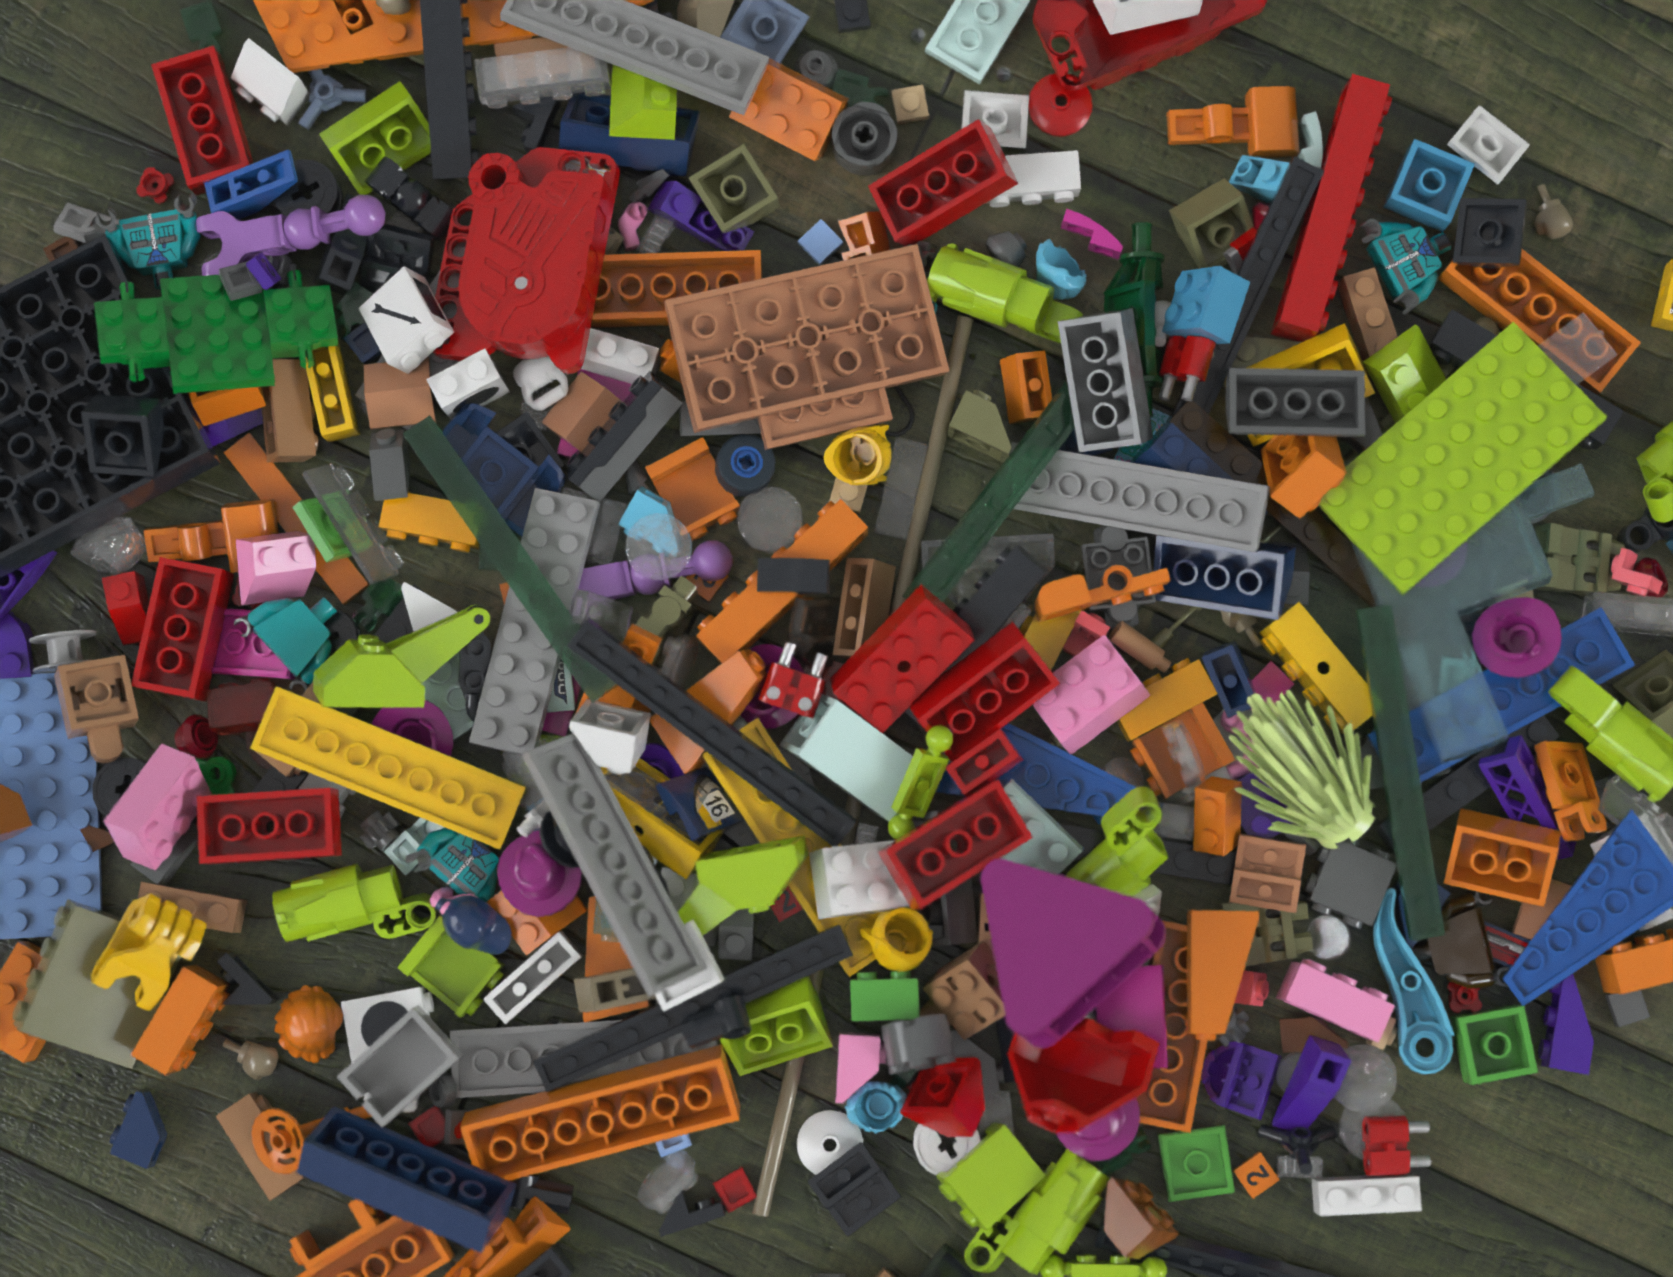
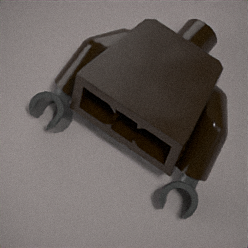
[1411,890,1509,989]

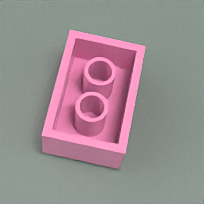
[1033,634,1151,755]
[104,744,212,871]
[1276,959,1395,1042]

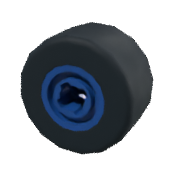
[715,434,775,497]

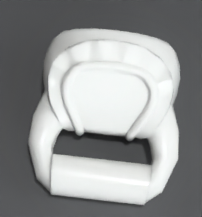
[513,356,569,411]

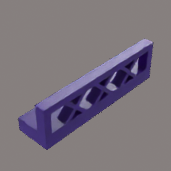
[1478,735,1577,860]

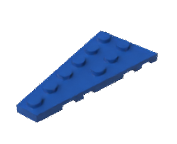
[935,723,1136,817]
[1502,809,1673,1006]

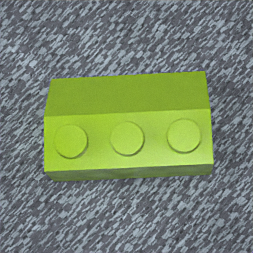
[609,65,677,140]
[319,81,431,195]
[1362,325,1446,424]
[720,976,833,1076]

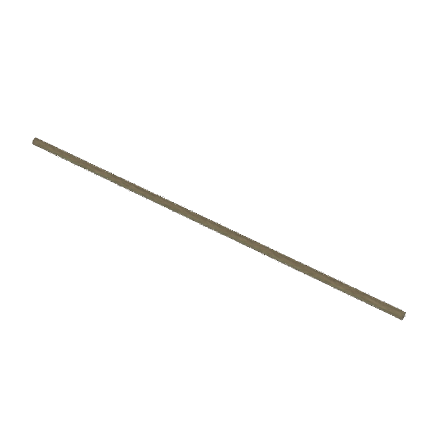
[752,316,973,1217]

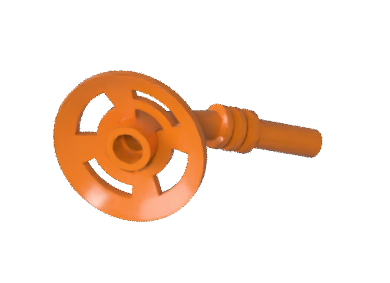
[252,1106,372,1174]

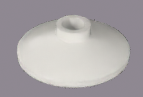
[797,1110,863,1175]

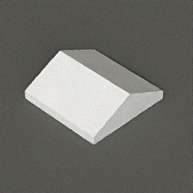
[962,91,1029,148]
[1447,105,1530,184]

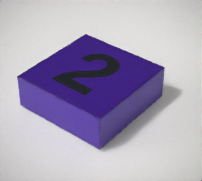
[246,252,282,290]

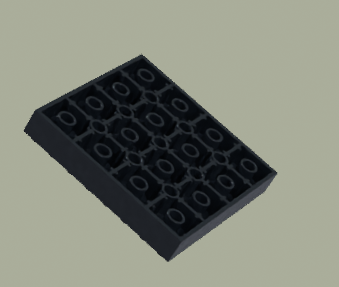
[0,234,221,578]

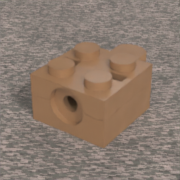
[54,655,139,763]
[920,940,1005,1040]

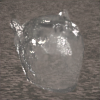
[70,515,147,575]

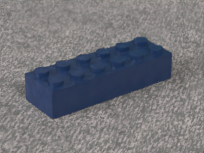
[296,1106,516,1253]

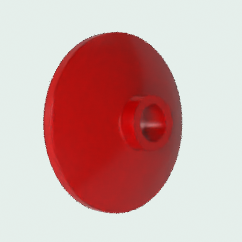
[1028,73,1092,137]

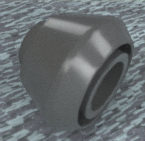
[794,49,838,88]
[986,231,1027,267]

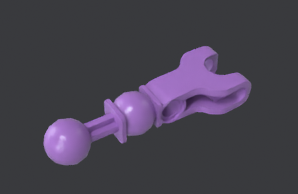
[196,194,386,276]
[569,540,733,625]

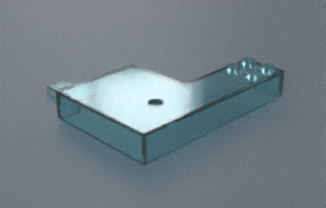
[1350,463,1595,765]

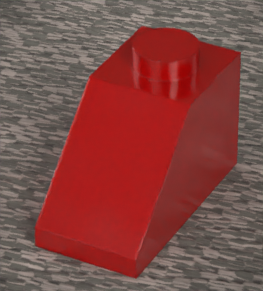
[102,571,149,646]

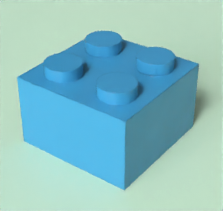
[1383,139,1475,232]
[1162,266,1250,344]

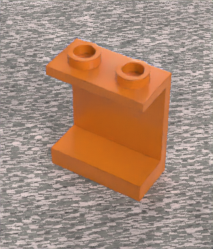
[645,437,741,541]
[1130,702,1235,800]
[289,1199,388,1270]

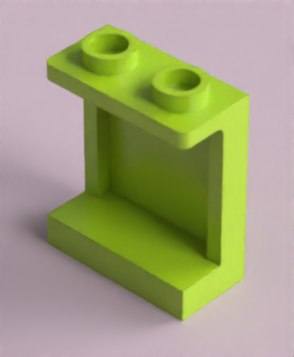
[397,915,505,1018]
[936,1122,1046,1230]

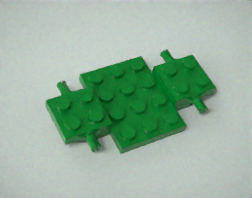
[94,270,338,394]

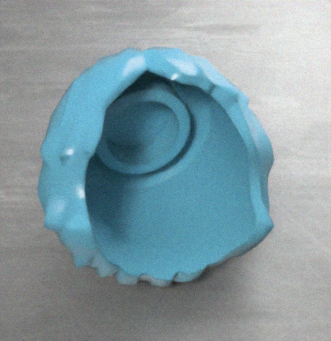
[1036,239,1087,300]
[845,1081,907,1134]

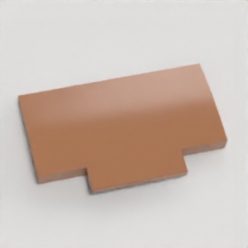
[664,244,950,450]

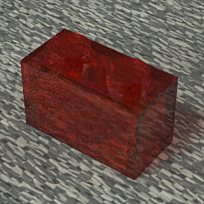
[207,678,277,736]

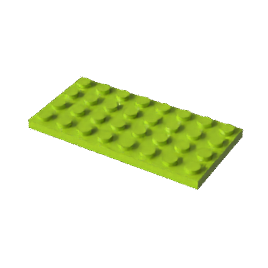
[1318,322,1607,596]

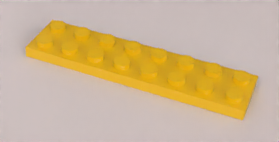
[250,686,526,849]
[702,718,882,977]

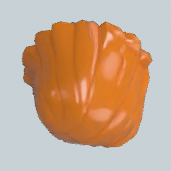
[274,985,343,1063]

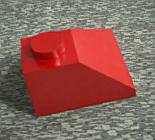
[900,1057,985,1137]

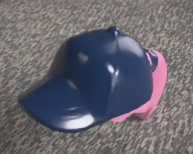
[430,887,512,954]

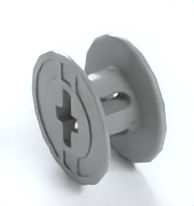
[29,630,96,674]

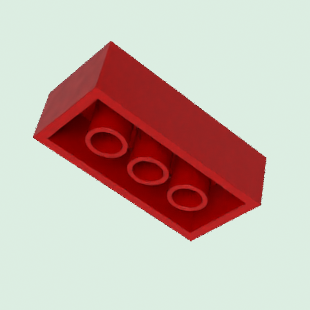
[151,45,254,196]
[868,119,1019,247]
[131,557,234,702]
[830,584,974,734]
[909,622,1060,762]
[877,780,1033,910]
[197,787,342,865]

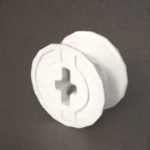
[913,1123,981,1175]

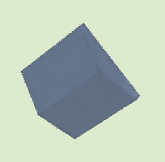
[720,0,809,63]

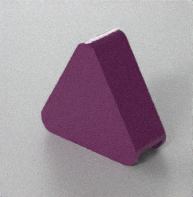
[981,859,1166,1048]

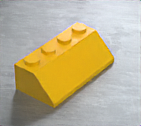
[1224,323,1375,447]

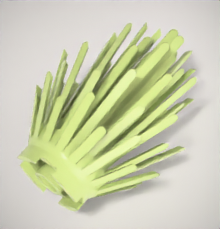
[1229,690,1375,849]

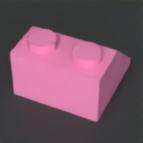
[236,531,316,605]
[836,1032,886,1103]

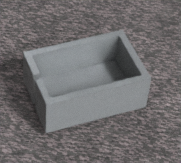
[337,1005,463,1127]

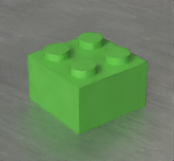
[850,970,919,1021]
[1450,1004,1538,1085]

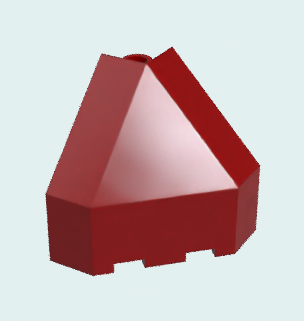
[1008,1018,1160,1133]

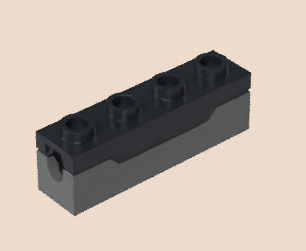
[567,370,683,503]

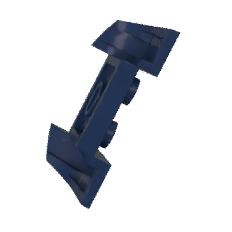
[421,403,565,536]

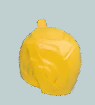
[823,424,892,485]
[860,908,933,972]

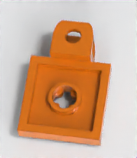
[1534,741,1607,841]

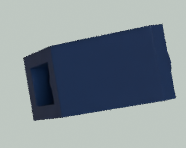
[110,1089,168,1169]

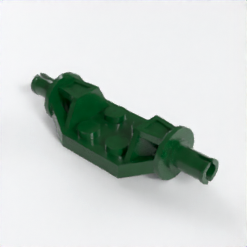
[1104,222,1165,418]

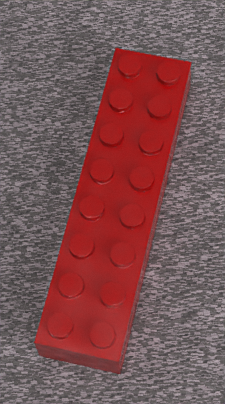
[1270,73,1392,342]

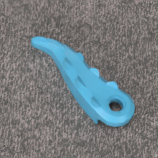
[1373,888,1454,1074]

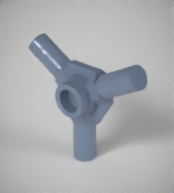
[298,69,367,130]

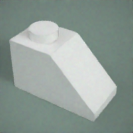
[401,582,458,632]

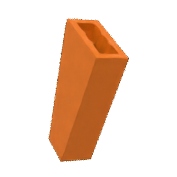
[650,649,767,774]
[583,896,651,1023]
[1187,910,1259,1040]

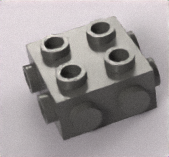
[1304,838,1397,929]

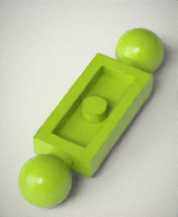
[888,725,953,840]
[1040,1254,1167,1277]

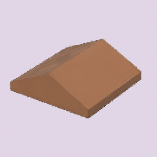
[364,357,436,430]
[541,371,621,452]

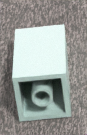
[779,694,913,821]

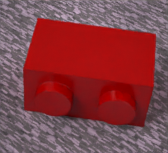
[945,729,1023,796]

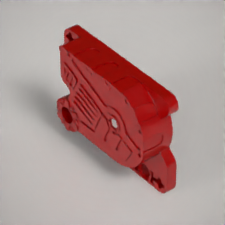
[1032,0,1267,91]
[433,147,620,374]

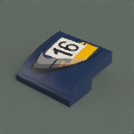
[656,767,744,841]

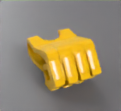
[91,894,207,1011]

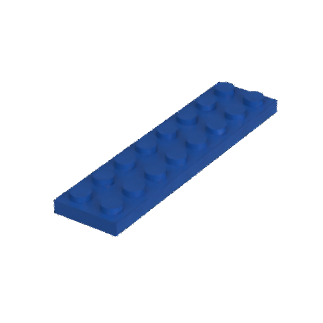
[1366,607,1635,794]

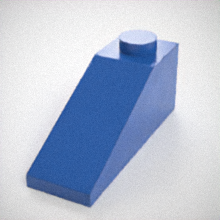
[204,150,298,219]

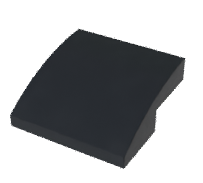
[360,223,435,293]
[807,1142,902,1237]

